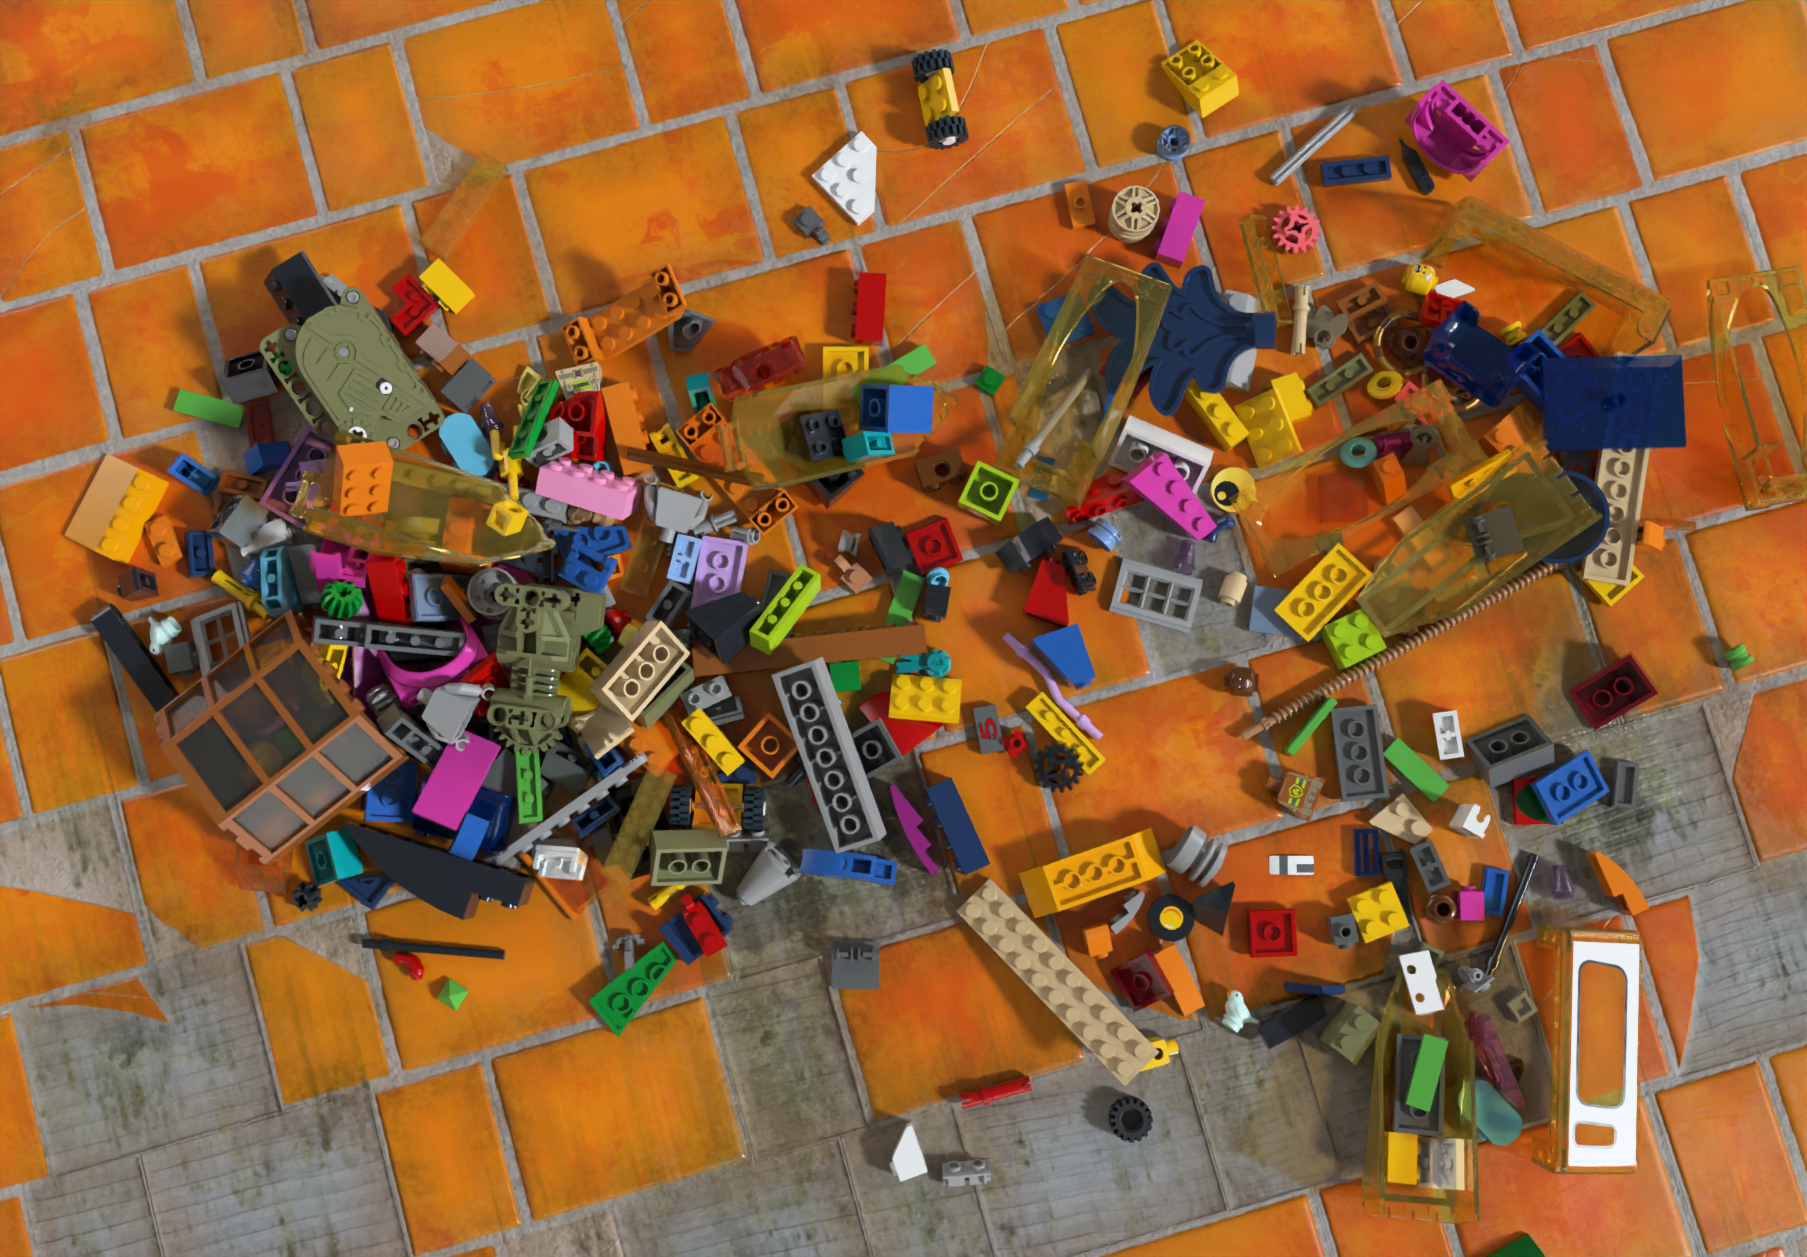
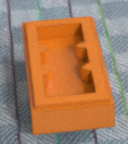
[1064,180,1095,230]
[440,575,478,624]

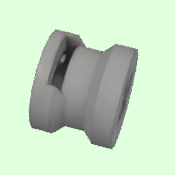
[838,529,861,556]

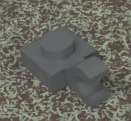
[793,206,831,245]

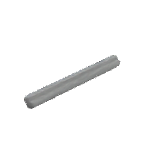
[1269,105,1357,186]

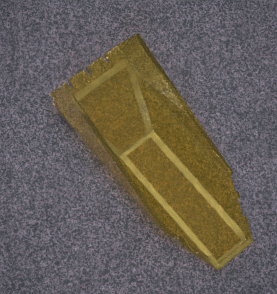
[1356,435,1603,638]
[1362,966,1480,1224]

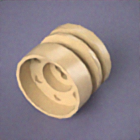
[1108,185,1160,244]

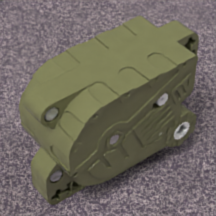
[260,287,445,454]

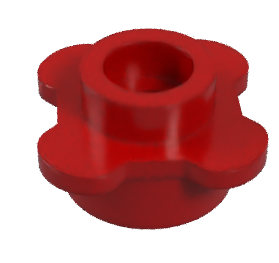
[1002,730,1029,758]

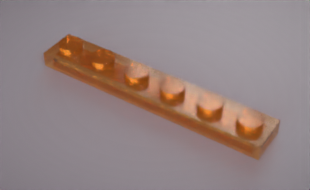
[663,707,743,839]

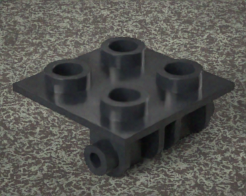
[798,409,847,464]
[1062,548,1097,596]

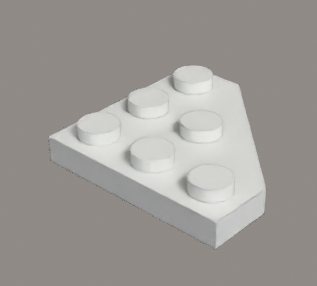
[812,131,877,226]

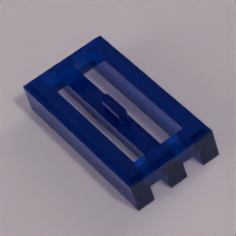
[1353,829,1380,876]

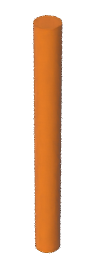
[517,851,579,921]

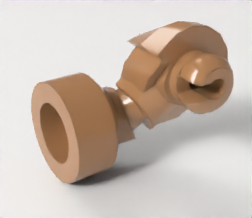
[567,505,615,527]

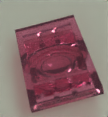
[1468,1011,1527,1110]

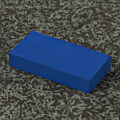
[1480,867,1510,917]

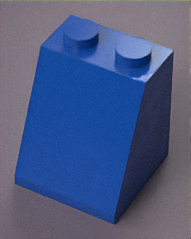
[859,383,934,433]
[1030,623,1096,690]

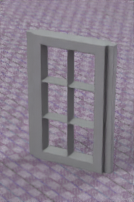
[1109,558,1203,634]
[190,601,256,696]

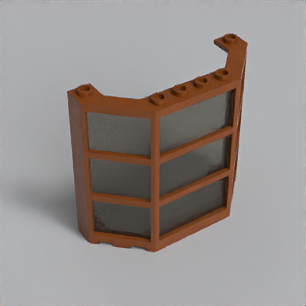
[153,609,410,865]

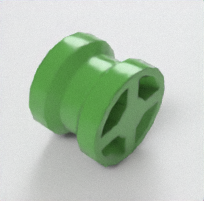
[1722,643,1754,671]

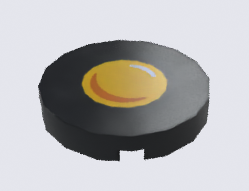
[1147,894,1195,942]

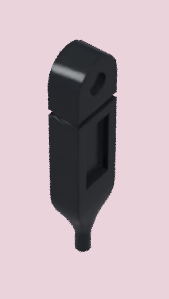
[1399,139,1435,195]

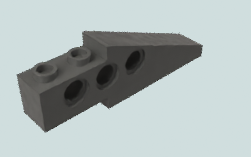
[311,616,465,657]

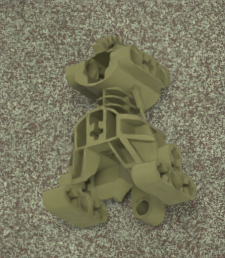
[487,583,606,754]

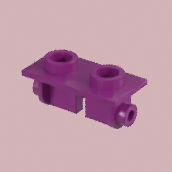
[1374,431,1413,458]

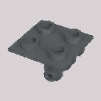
[1463,505,1525,564]
[832,941,880,990]

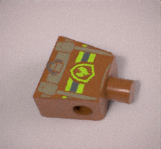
[1264,771,1325,821]

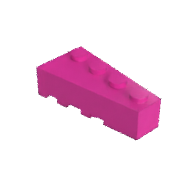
[1121,452,1217,541]

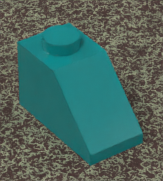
[686,372,718,414]
[841,432,895,462]

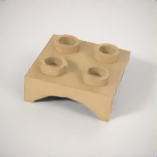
[571,703,635,760]

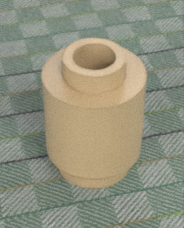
[1218,571,1247,607]

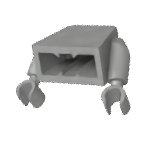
[642,475,713,543]
[417,683,495,751]

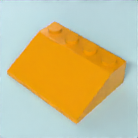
[65,454,169,565]

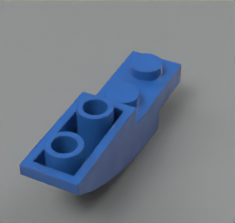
[799,849,897,886]

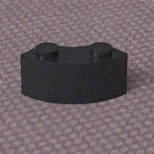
[995,516,1064,575]

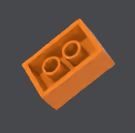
[332,441,393,517]

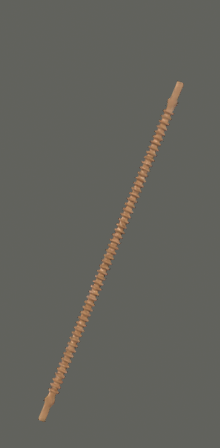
[1240,561,1569,740]

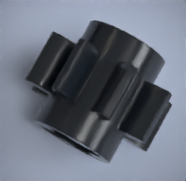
[291,882,323,912]

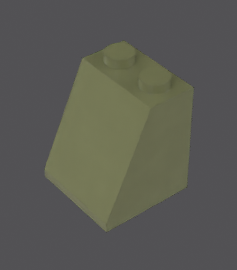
[1317,1000,1383,1067]

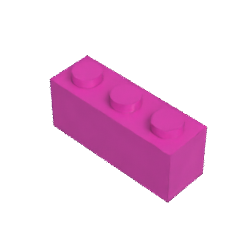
[1153,191,1205,269]

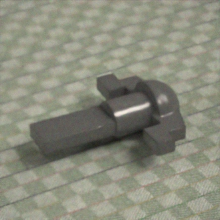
[542,518,580,532]
[613,933,645,970]

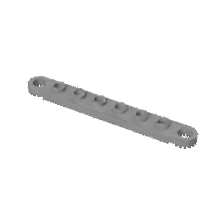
[491,752,649,867]

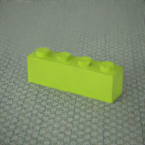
[749,564,821,656]

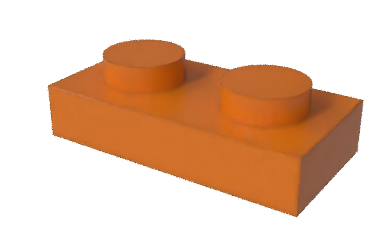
[144,515,186,567]

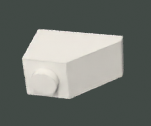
[890,1122,928,1182]

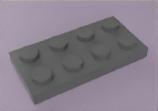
[1329,704,1389,802]
[1392,1033,1446,1137]

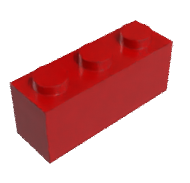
[851,272,887,346]
[365,552,412,626]

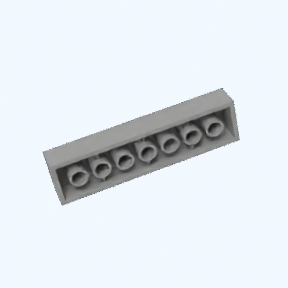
[771,656,887,854]

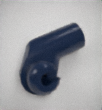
[1205,515,1235,543]
[785,753,806,787]

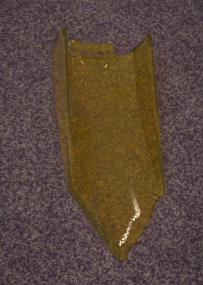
[715,364,957,491]
[289,429,556,566]

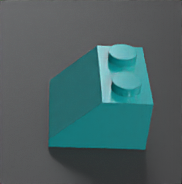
[305,829,363,887]

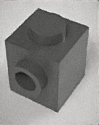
[164,642,201,678]
[1325,912,1359,949]

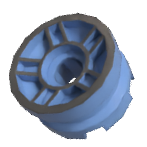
[1157,125,1191,161]
[1086,518,1123,552]

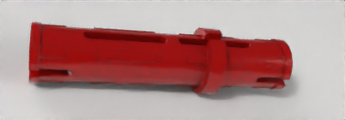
[960,1076,1032,1109]

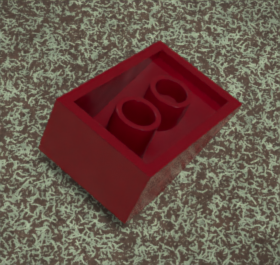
[1568,651,1659,730]

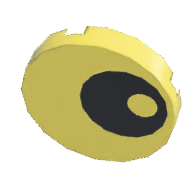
[1210,467,1256,513]

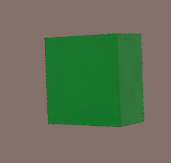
[829,661,861,693]

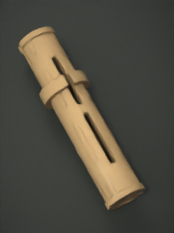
[1290,285,1310,356]

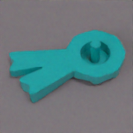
[896,649,951,678]

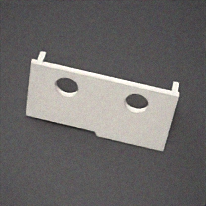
[1398,950,1444,1016]

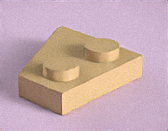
[1367,793,1433,845]

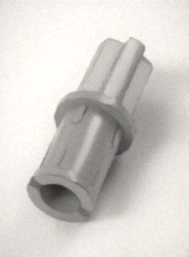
[693,510,738,538]

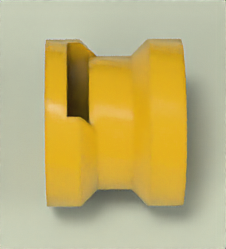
[1499,321,1528,348]

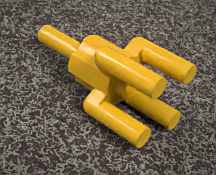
[490,425,530,501]

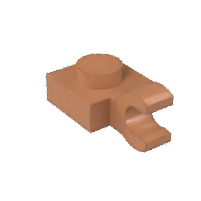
[834,555,873,595]

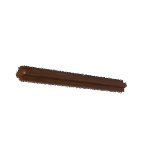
[627,447,764,488]

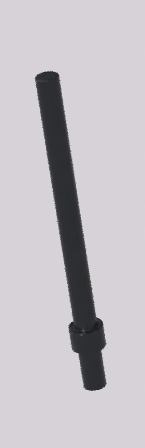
[1484,853,1540,983]
[362,938,505,960]

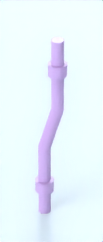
[1002,632,1103,741]

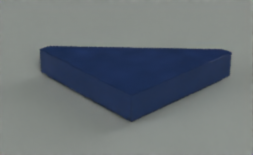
[339,875,396,910]
[1284,981,1345,996]

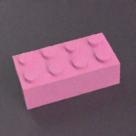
[535,457,643,520]

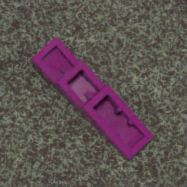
[890,784,939,875]

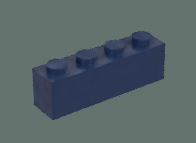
[924,778,990,875]

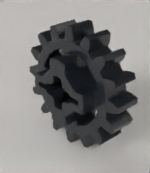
[1033,741,1084,793]

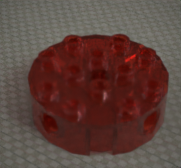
[712,335,808,402]

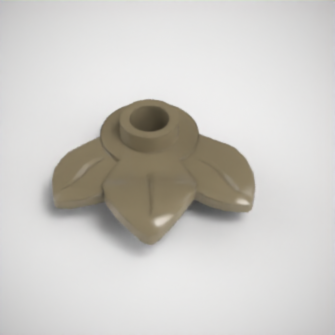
[1306,304,1348,350]

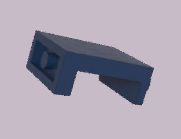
[658,891,734,965]

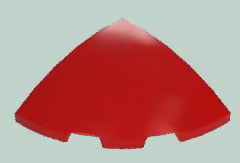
[544,391,606,462]
[857,691,946,757]

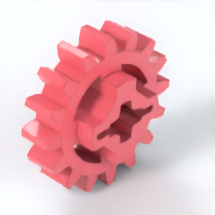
[1270,205,1321,256]

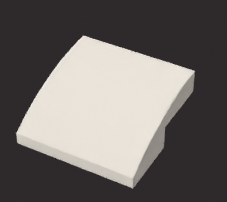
[1417,1138,1465,1190]

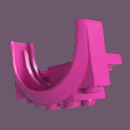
[1404,80,1510,182]
[310,489,388,593]
[377,615,489,709]

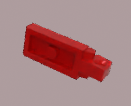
[680,893,728,958]

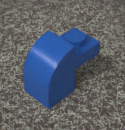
[449,813,489,861]

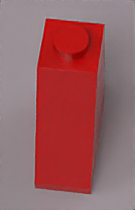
[1022,557,1069,628]

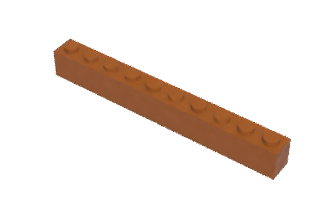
[692,621,927,678]

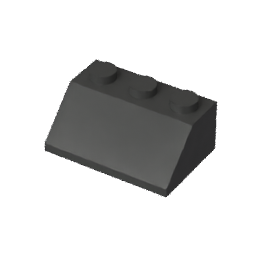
[1465,715,1555,789]

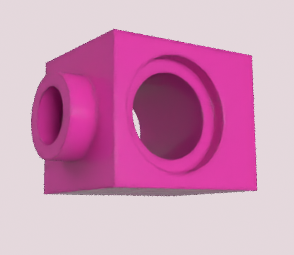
[1453,886,1484,921]

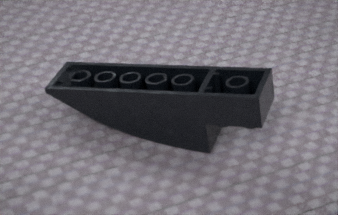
[344,822,536,920]

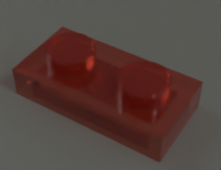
[243,399,275,448]

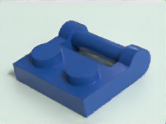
[558,539,617,593]

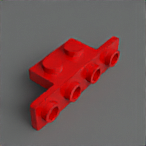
[1064,470,1146,525]

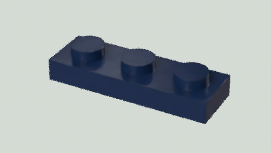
[1320,156,1392,188]

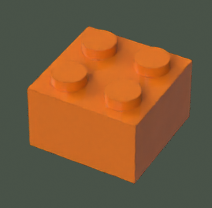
[737,712,799,779]

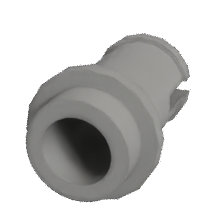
[729,525,760,545]

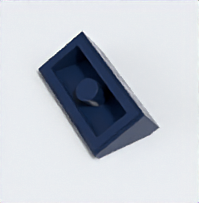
[184,530,215,579]
[570,795,621,838]

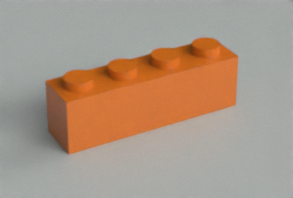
[601,381,654,478]

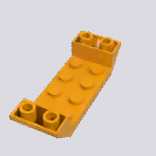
[1018,827,1167,918]

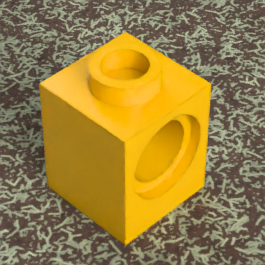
[486,499,529,536]

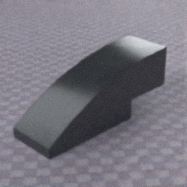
[1255,994,1328,1049]

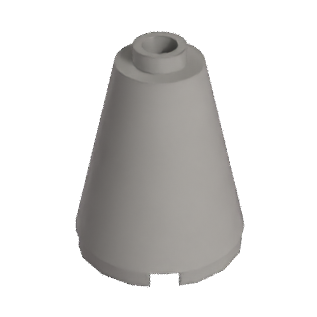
[736,842,801,906]

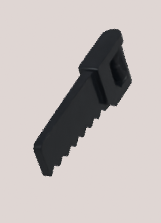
[1379,848,1411,924]

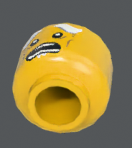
[1402,263,1438,295]

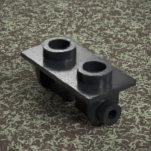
[534,536,558,585]

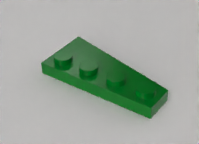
[588,939,678,1037]

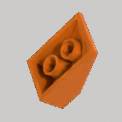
[1476,397,1558,469]

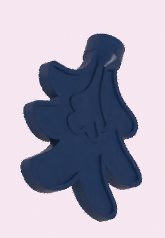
[1089,262,1276,417]

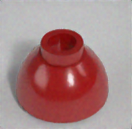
[603,609,632,640]

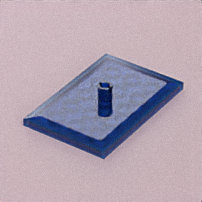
[1539,355,1686,451]

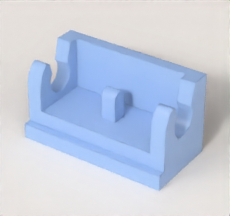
[667,534,702,587]

